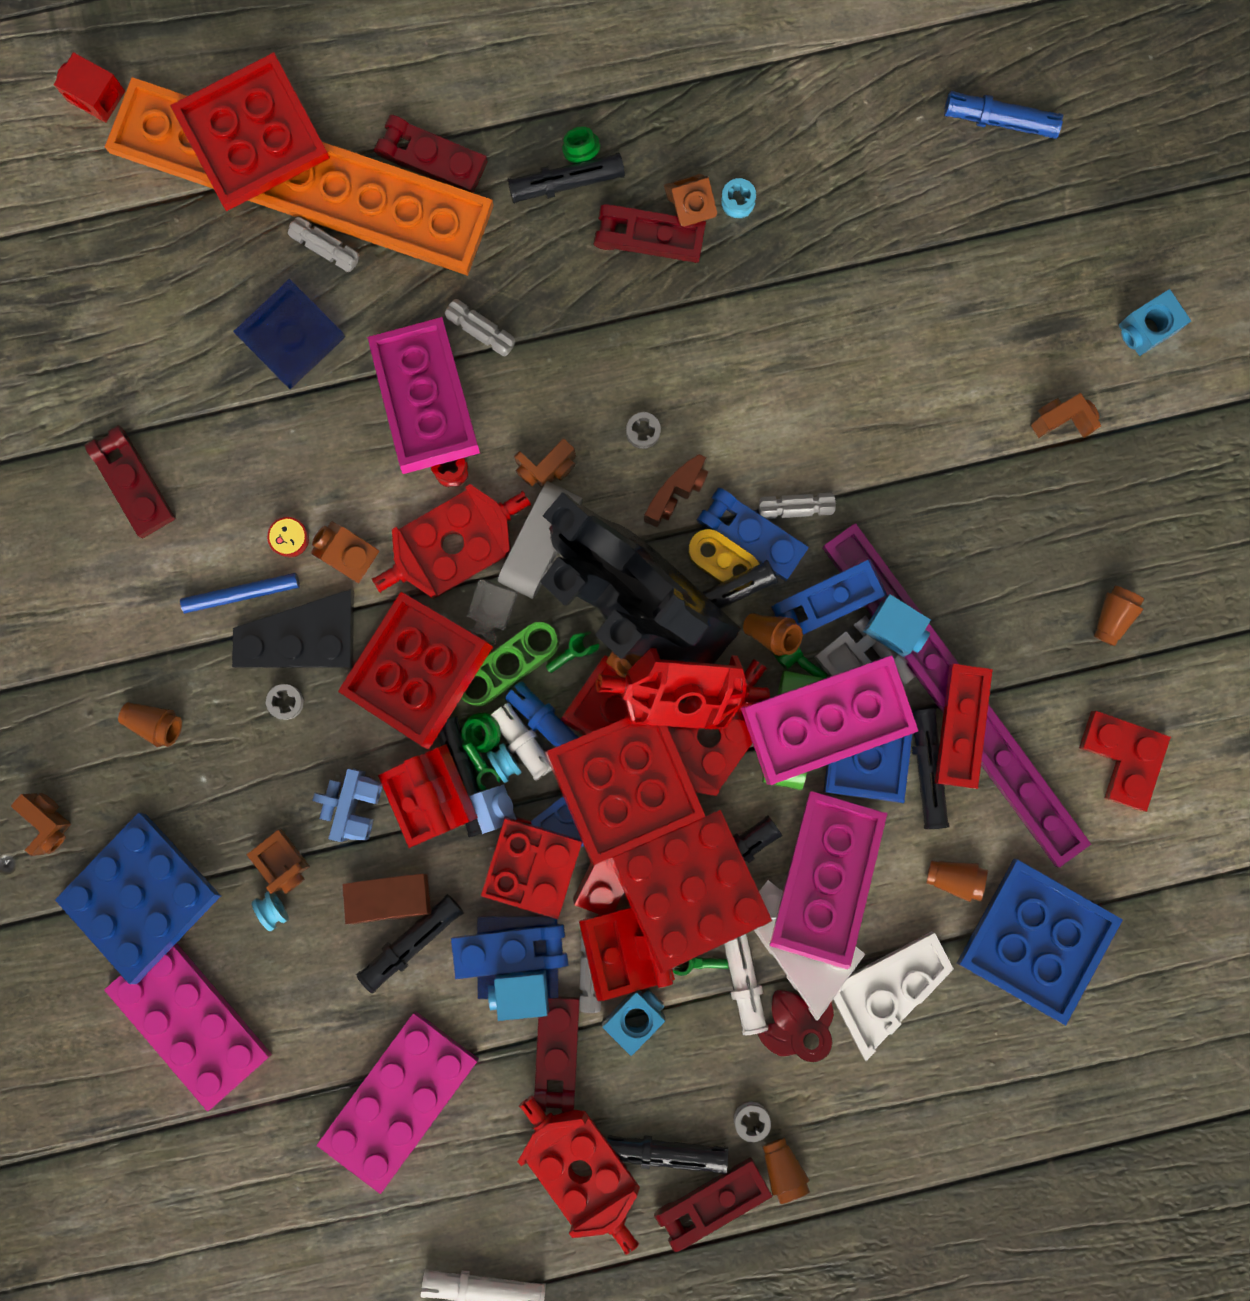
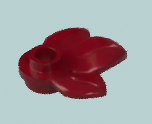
[758,990,834,1062]

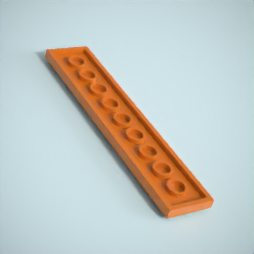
[105,77,494,276]

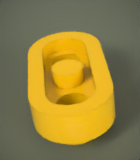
[688,529,759,590]

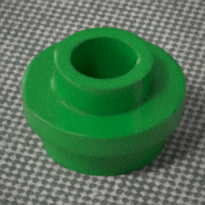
[562,127,601,163]
[462,713,501,753]

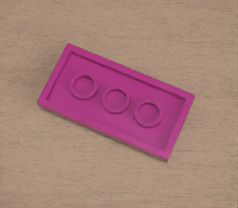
[367,317,480,474]
[741,655,918,785]
[769,791,887,970]
[104,943,272,1112]
[316,1011,479,1194]

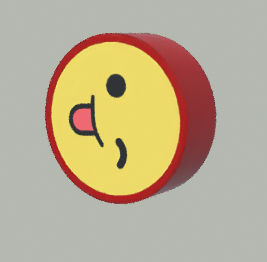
[267,517,309,558]

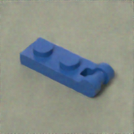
[696,488,809,581]
[771,559,887,635]
[451,924,569,979]

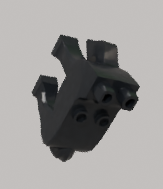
[540,492,741,664]

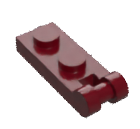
[374,115,488,193]
[593,204,706,263]
[84,425,176,539]
[534,996,580,1113]
[654,1157,773,1252]

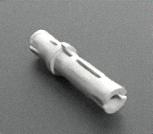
[724,934,768,1035]
[421,1269,546,1301]

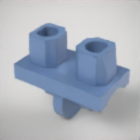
[312,769,383,842]

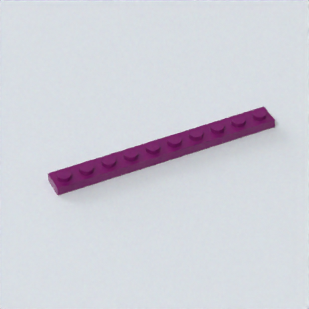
[822,523,1091,868]

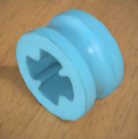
[721,178,756,218]
[486,743,522,783]
[252,891,289,931]

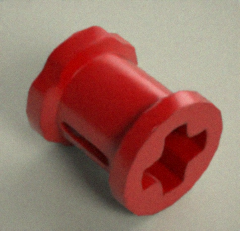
[431,457,469,488]

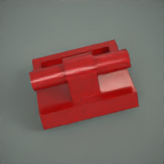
[378,744,478,848]
[481,817,582,919]
[579,907,675,1001]

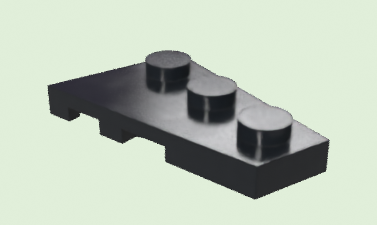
[232,589,354,668]

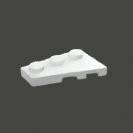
[754,880,865,1021]
[833,931,954,1061]

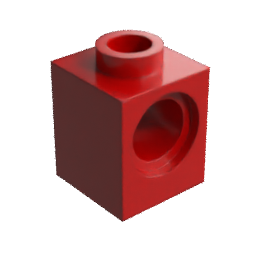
[53,52,125,123]

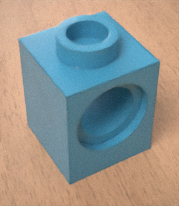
[1119,289,1191,356]
[863,594,931,657]
[488,969,549,1021]
[602,989,665,1056]

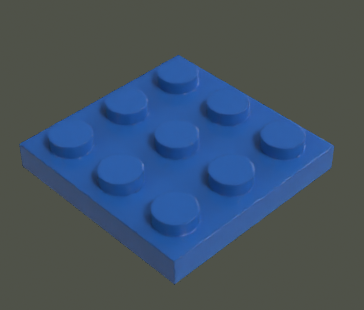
[55,812,221,985]
[957,859,1123,1026]

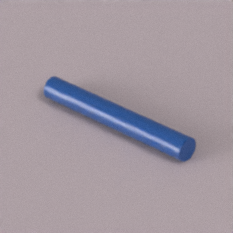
[180,573,300,614]

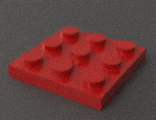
[170,52,330,211]
[338,592,493,750]
[545,717,706,865]
[610,810,772,973]

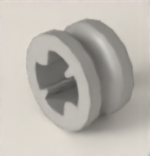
[626,412,661,449]
[266,684,304,720]
[733,1101,771,1142]

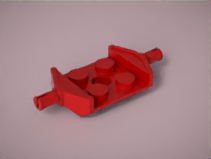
[371,484,531,599]
[596,648,770,729]
[667,659,767,796]
[517,1095,640,1255]

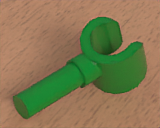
[546,631,599,673]
[773,648,828,679]
[462,740,500,790]
[673,957,729,976]

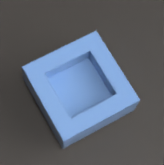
[469,785,516,834]

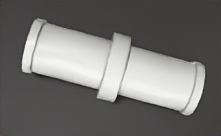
[490,703,552,781]

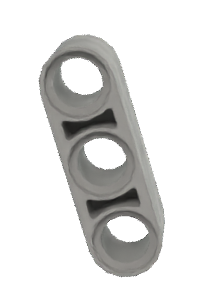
[498,481,583,599]

